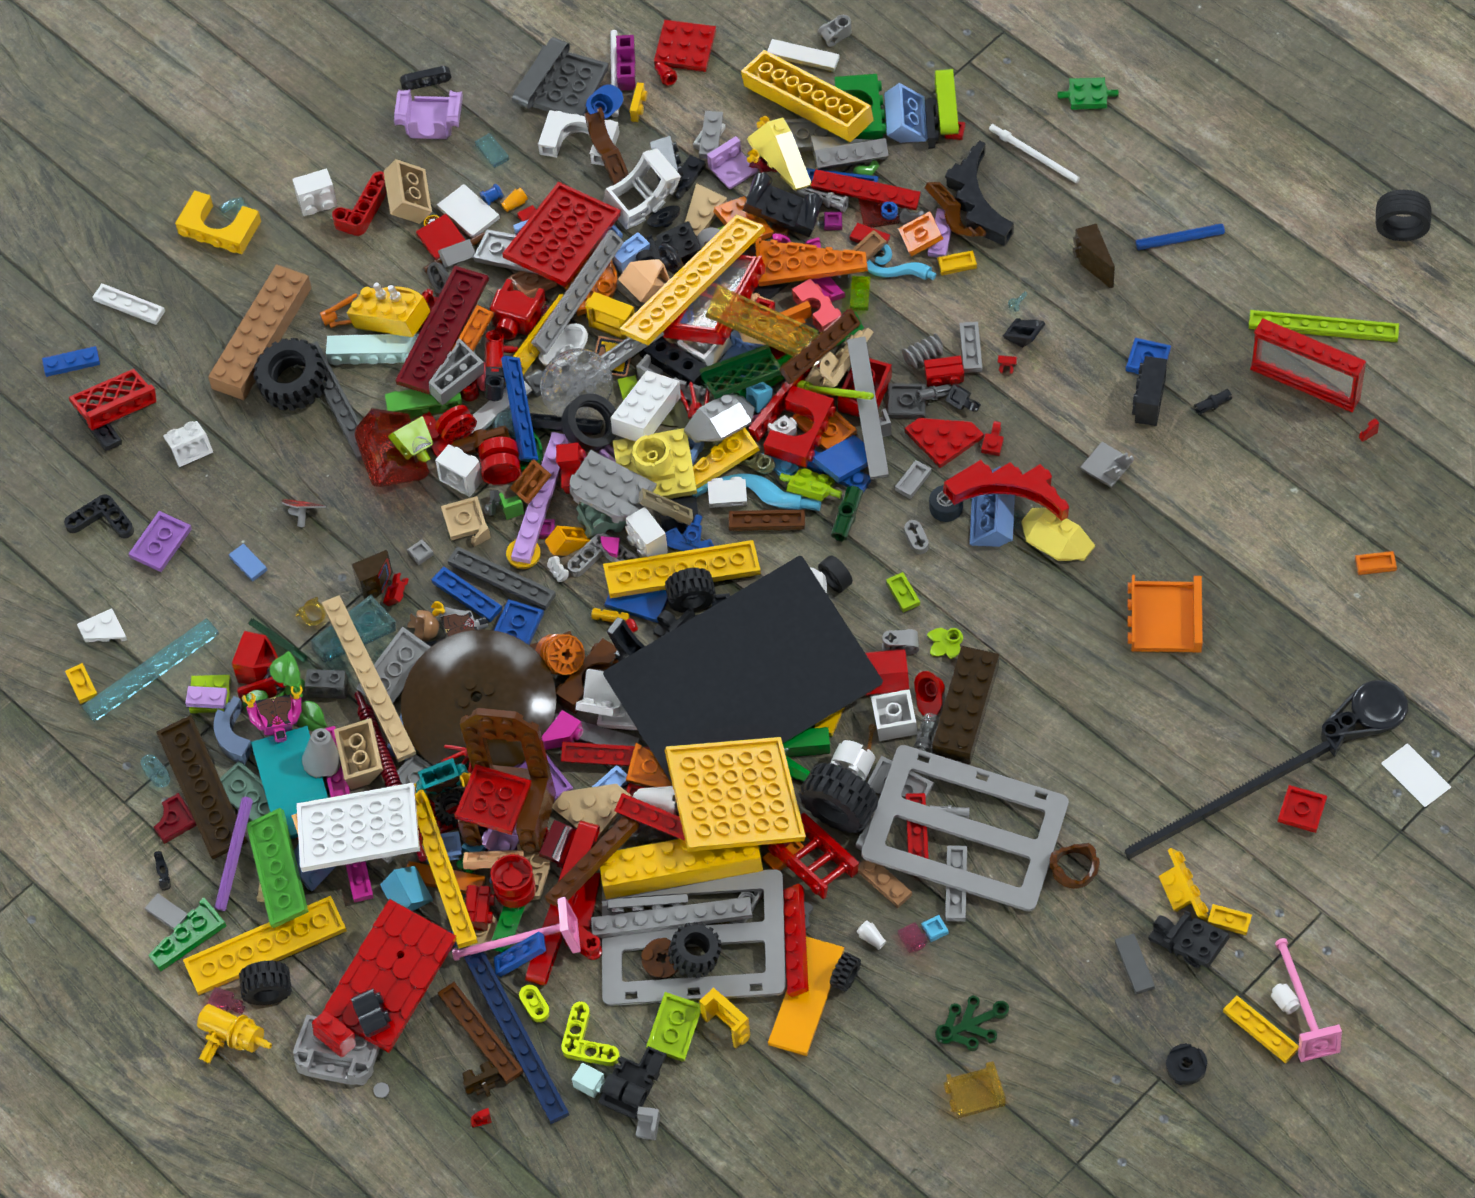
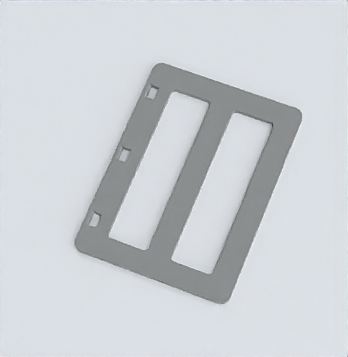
[861,745,1069,911]
[602,869,786,1006]

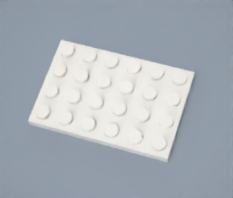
[297,783,420,872]

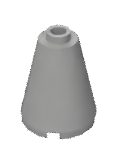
[302,728,341,778]

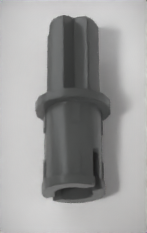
[915,385,951,402]

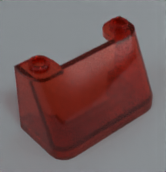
[355,408,430,487]

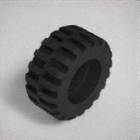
[254,338,328,411]
[799,763,878,833]

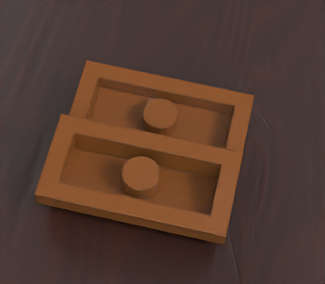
[510,459,552,504]

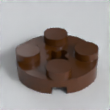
[641,938,679,979]

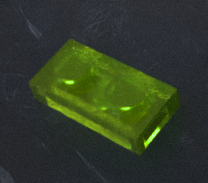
[850,276,871,311]

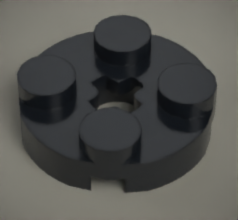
[1166,1044,1207,1085]

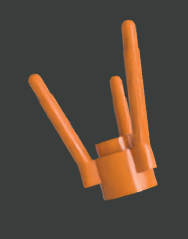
[320,293,357,328]

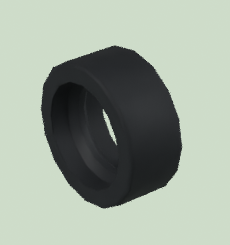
[818,555,853,593]

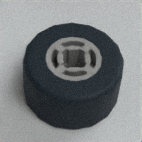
[929,485,963,522]

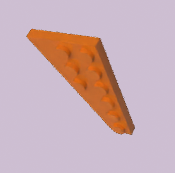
[755,238,868,286]

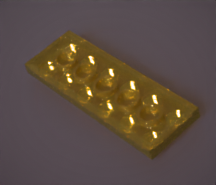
[705,285,819,356]

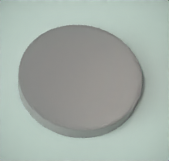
[373,1082,389,1098]

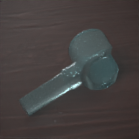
[1008,291,1028,312]

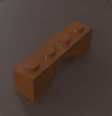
[556,638,619,714]

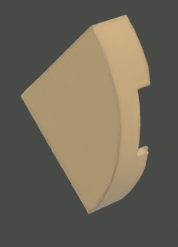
[471,523,491,547]

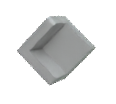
[636,354,664,380]
[879,409,891,437]
[636,1106,660,1140]

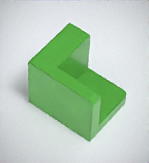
[499,493,524,520]

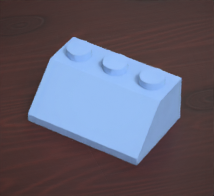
[884,83,928,143]

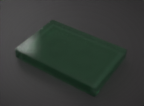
[248,618,308,663]

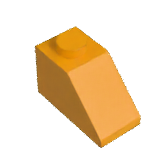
[545,526,591,556]

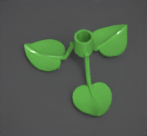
[242,651,327,731]

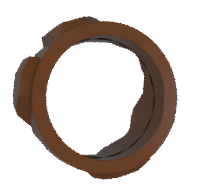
[1049,843,1100,889]

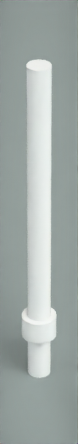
[610,30,619,117]
[989,124,1080,183]

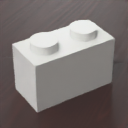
[708,477,747,508]

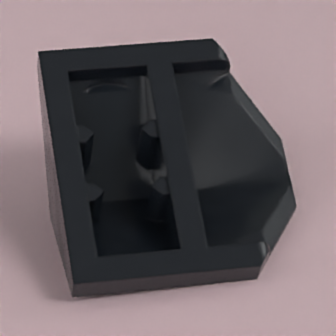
[1003,318,1046,348]

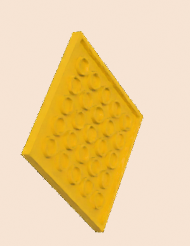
[665,737,806,852]

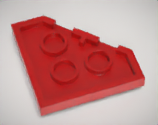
[905,418,984,468]

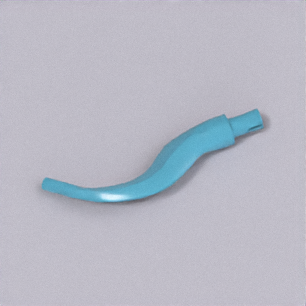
[691,474,821,511]

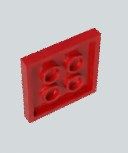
[654,20,716,72]
[455,764,532,835]

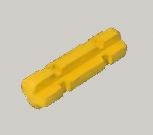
[591,608,629,622]

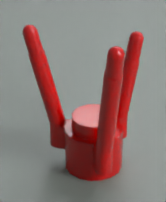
[680,382,710,419]

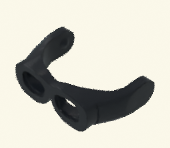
[154,851,171,890]

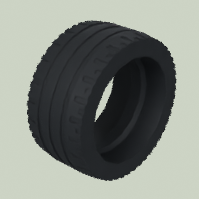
[1375,189,1431,241]

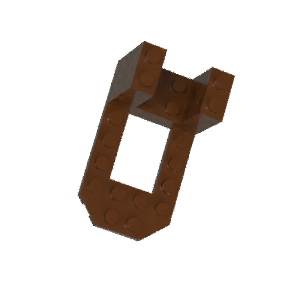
[458,708,556,852]

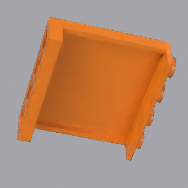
[1127,575,1203,653]

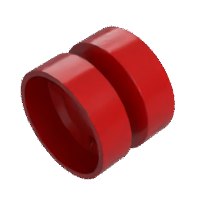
[478,437,521,485]
[490,854,536,908]

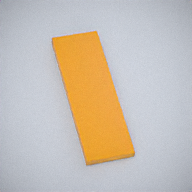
[768,937,844,1056]

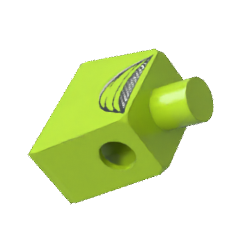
[388,416,433,464]

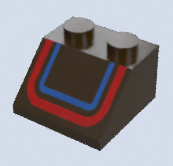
[352,550,393,601]

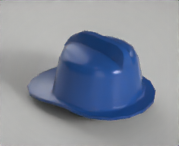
[586,84,623,119]

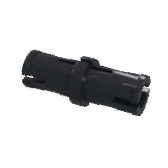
[1194,389,1232,415]

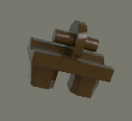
[462,1061,501,1098]

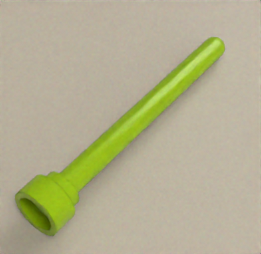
[797,380,874,400]

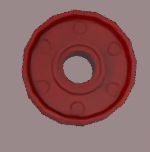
[435,405,477,444]

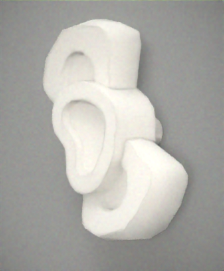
[547,556,569,582]

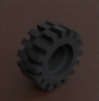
[435,789,463,828]
[830,952,861,992]

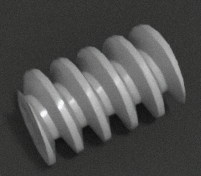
[902,333,943,369]

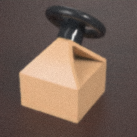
[618,243,683,303]

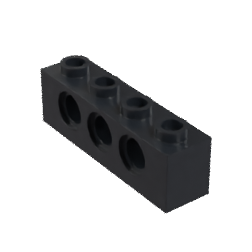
[639,336,707,386]

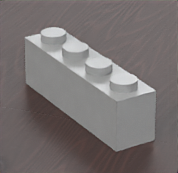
[810,135,889,170]

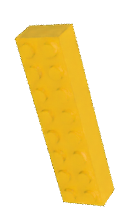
[741,50,874,142]
[600,839,763,899]

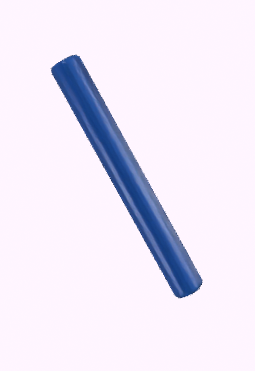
[1135,223,1225,250]

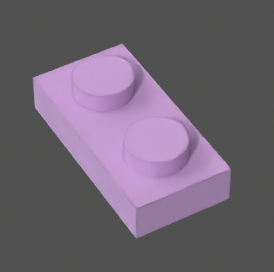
[185,686,227,709]

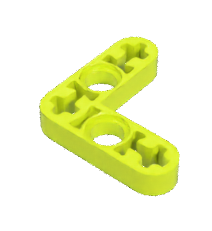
[561,1002,620,1066]

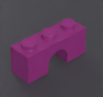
[616,35,636,91]

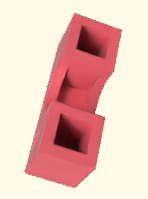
[792,279,842,332]

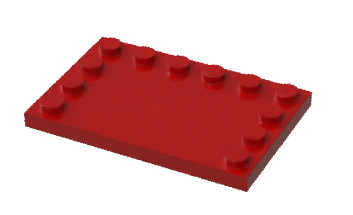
[503,182,621,287]

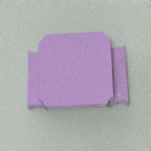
[394,89,463,139]

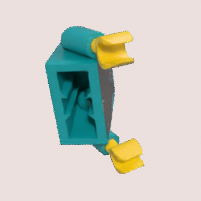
[415,758,471,805]

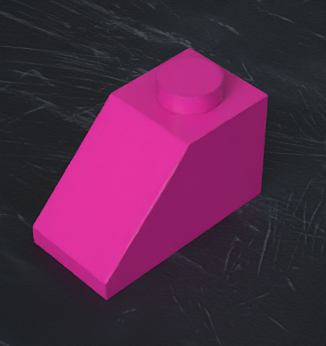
[542,710,583,750]

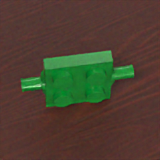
[1057,77,1119,110]

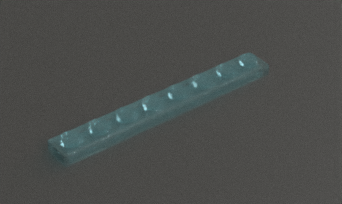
[82,618,219,722]

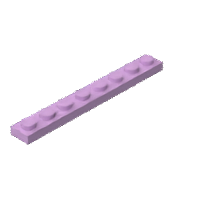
[511,432,570,564]

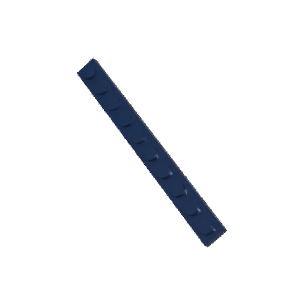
[464,951,569,1124]

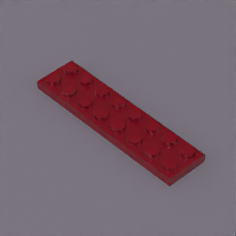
[395,266,489,395]

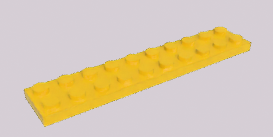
[619,215,765,345]

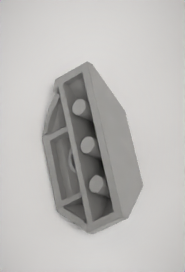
[684,393,755,443]

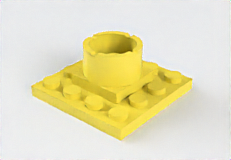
[613,428,697,499]

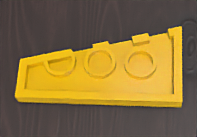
[693,428,760,489]

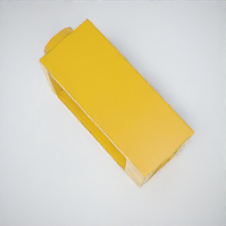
[585,292,635,340]

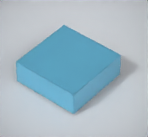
[921,915,949,942]

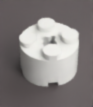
[830,740,875,781]

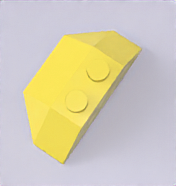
[1021,507,1095,561]

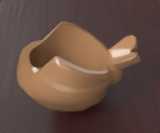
[407,610,439,642]

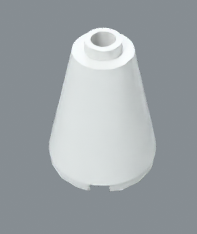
[633,786,680,817]

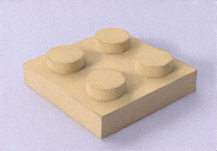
[441,496,486,541]

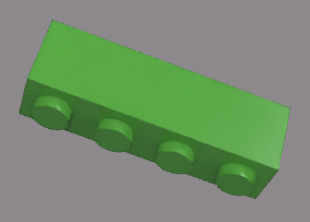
[385,389,462,422]

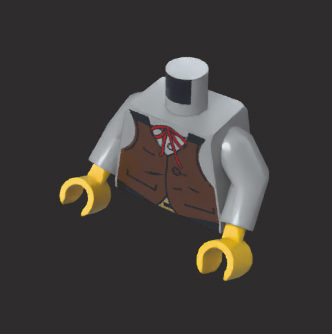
[431,601,489,637]

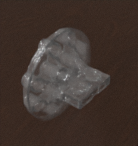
[540,348,613,418]

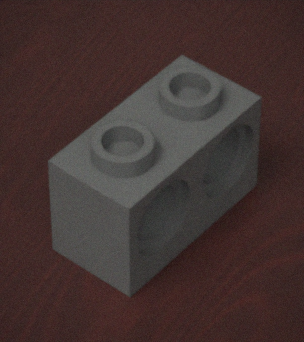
[305,669,348,699]

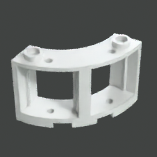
[603,148,681,229]

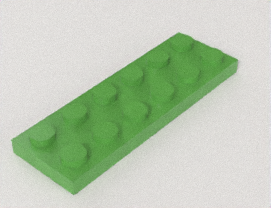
[247,808,309,928]

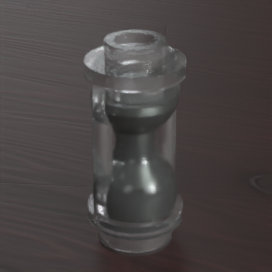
[913,713,940,757]

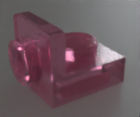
[897,922,927,953]

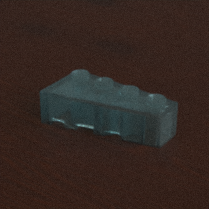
[311,595,396,663]

